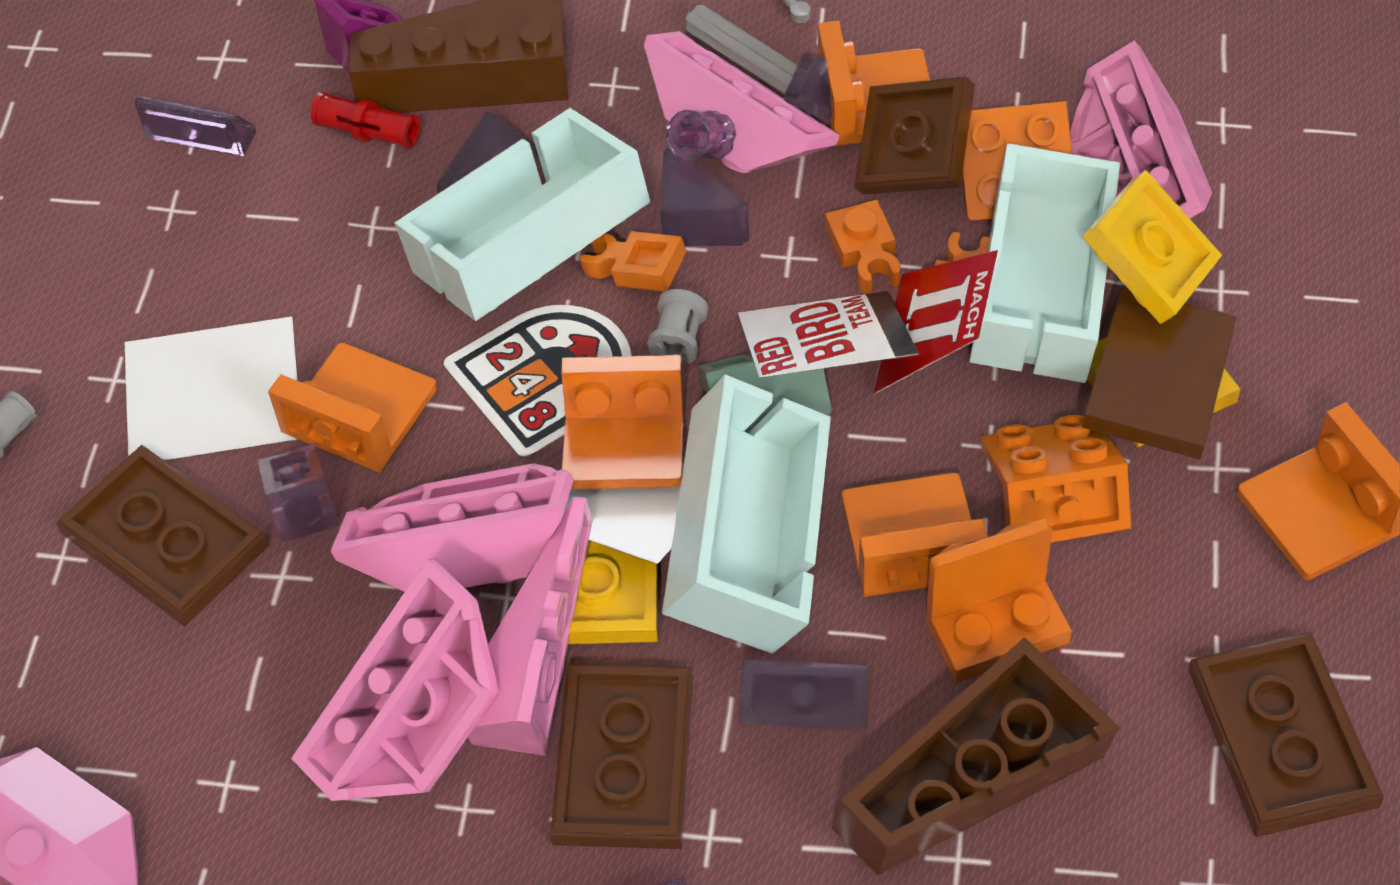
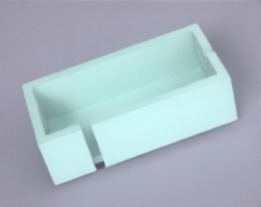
[395,108,650,321]
[969,143,1120,383]
[662,374,831,654]

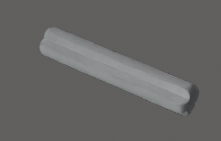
[685,5,814,101]

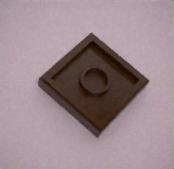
[854,77,975,195]

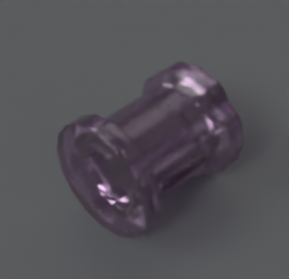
[666,110,736,160]

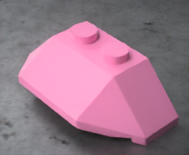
[644,31,840,173]
[1070,40,1212,218]
[331,463,573,592]
[291,559,499,801]
[0,747,138,885]

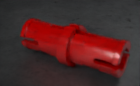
[311,92,421,149]

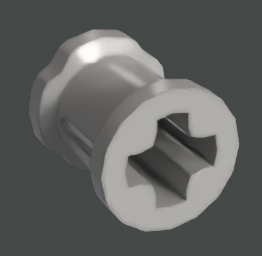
[647,289,709,365]

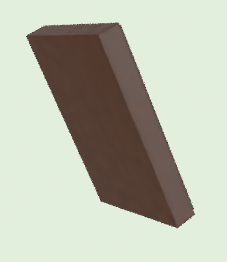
[1082,287,1237,460]
[56,444,270,627]
[1188,632,1384,837]
[550,664,693,849]

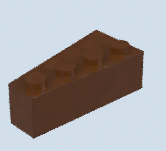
[349,0,569,113]
[832,637,1120,875]

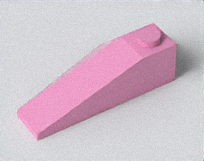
[468,497,593,756]

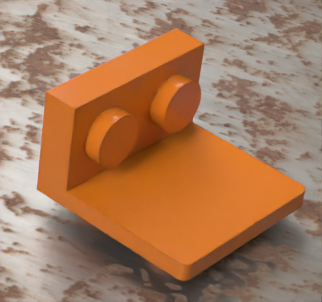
[818,20,930,146]
[962,101,1072,222]
[268,343,437,473]
[561,355,683,490]
[1237,402,1400,580]
[980,415,1131,543]
[842,473,988,597]
[926,519,1072,683]

